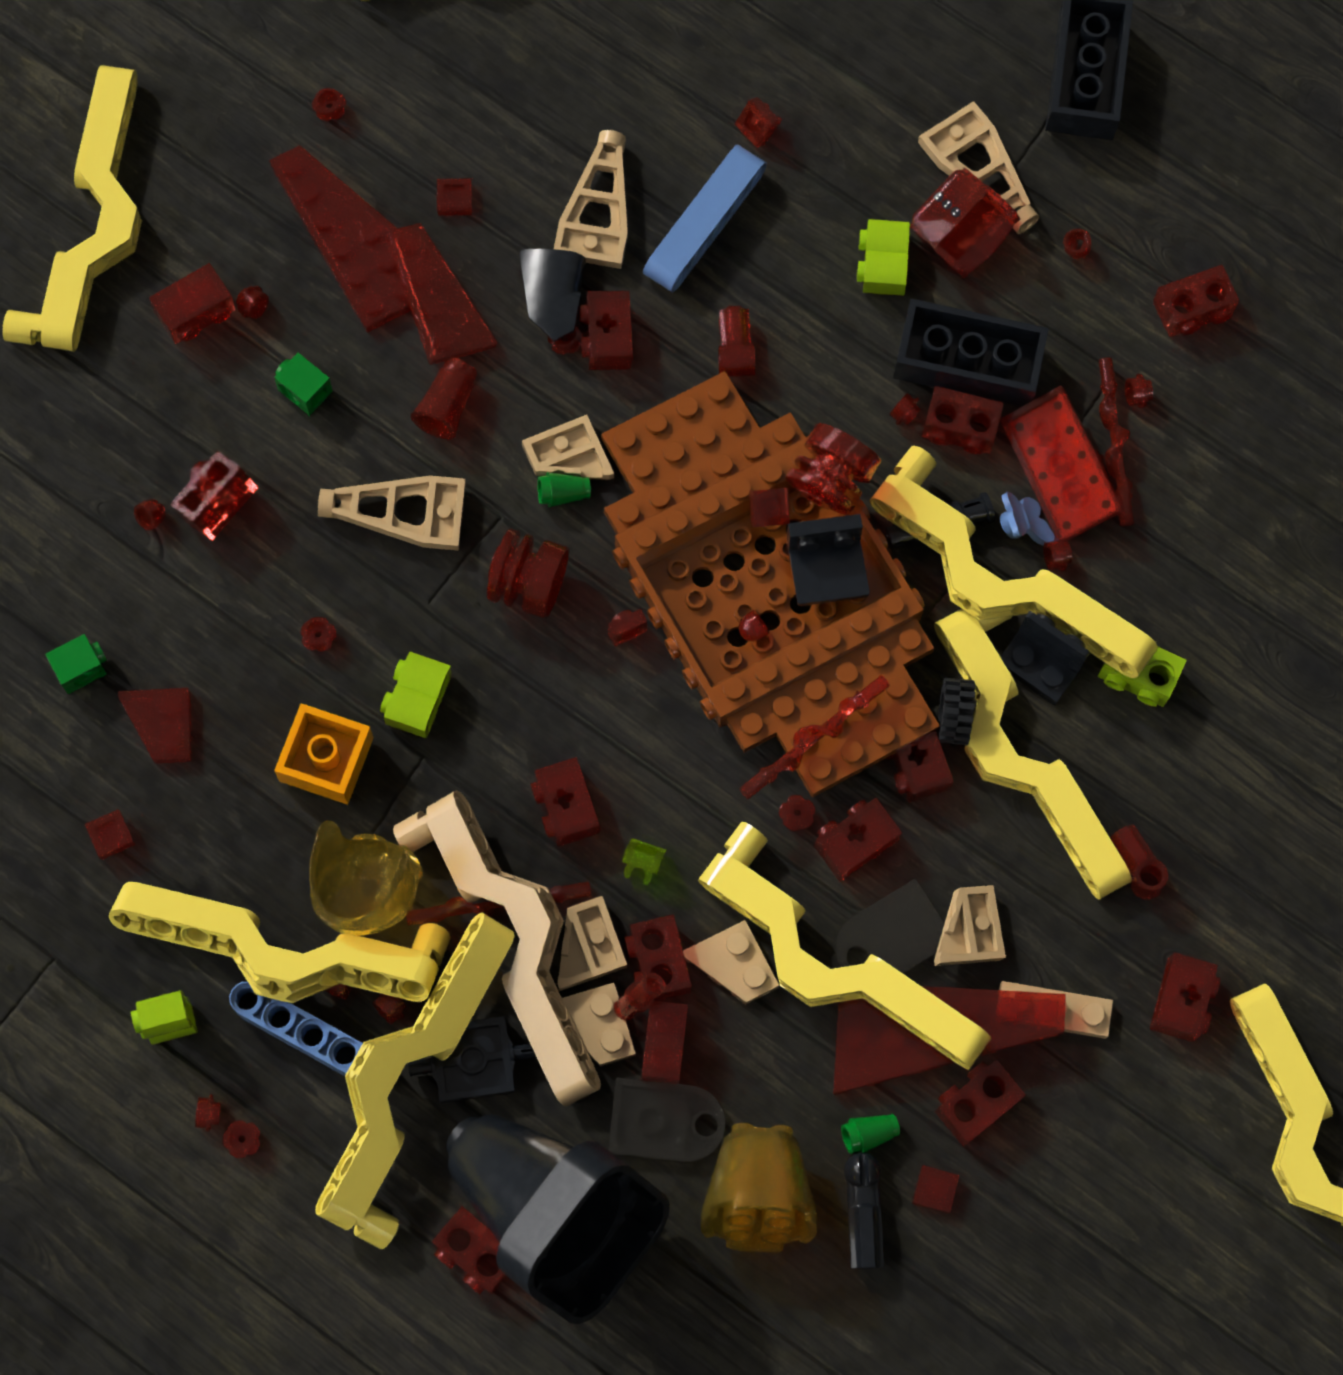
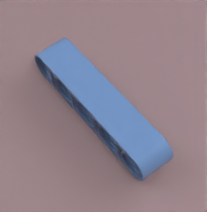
[643,145,767,292]
[229,981,363,1076]

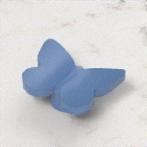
[1000,492,1056,546]

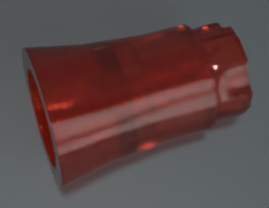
[410,357,477,440]

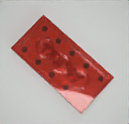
[999,386,1124,544]

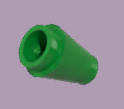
[537,472,591,508]
[841,1114,900,1154]

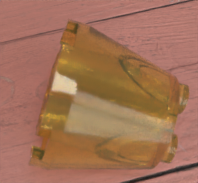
[700,1123,817,1252]

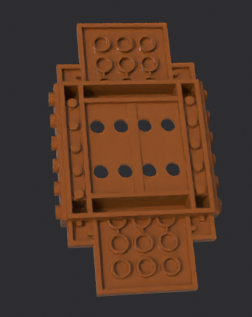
[601,371,940,798]

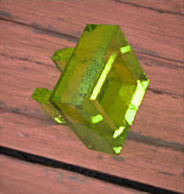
[622,838,666,885]

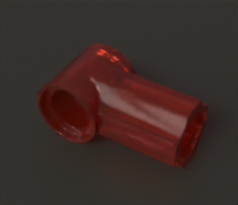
[718,306,755,377]
[1110,824,1168,900]

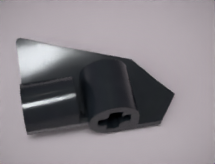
[519,249,586,342]

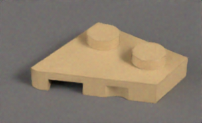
[522,415,614,480]
[934,885,1006,966]
[557,896,627,991]
[681,920,779,1005]
[562,983,636,1067]

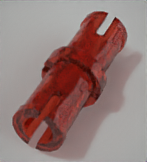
[614,973,665,1020]

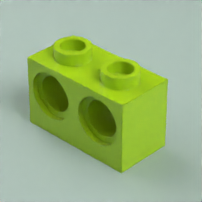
[1097,647,1187,707]

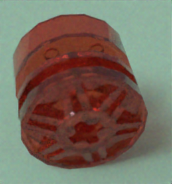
[785,423,881,516]
[486,528,570,619]

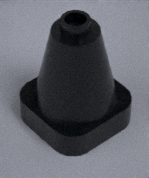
[447,1114,670,1324]

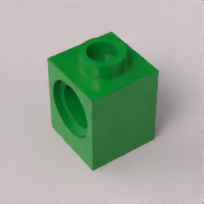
[274,352,333,416]
[45,634,107,694]

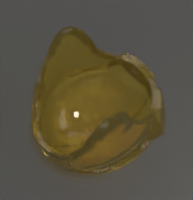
[309,820,423,936]

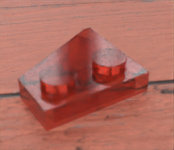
[118,688,192,764]

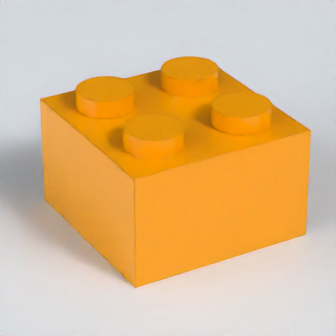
[274,703,374,805]

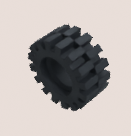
[937,677,975,745]

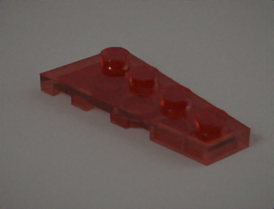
[386,223,498,365]

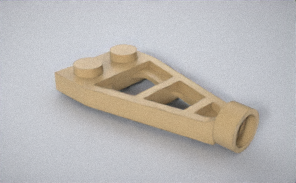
[918,101,1039,234]
[554,130,628,269]
[318,476,466,551]

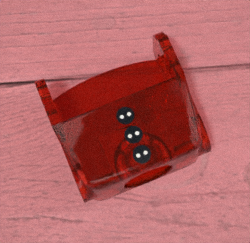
[910,167,1020,279]

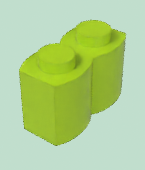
[857,219,910,296]
[380,652,452,738]
[131,990,198,1045]

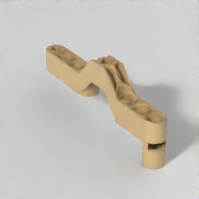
[393,790,601,1106]

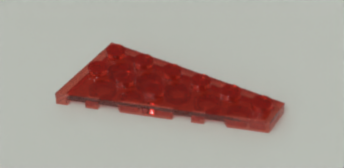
[269,145,459,333]
[833,986,1066,1095]

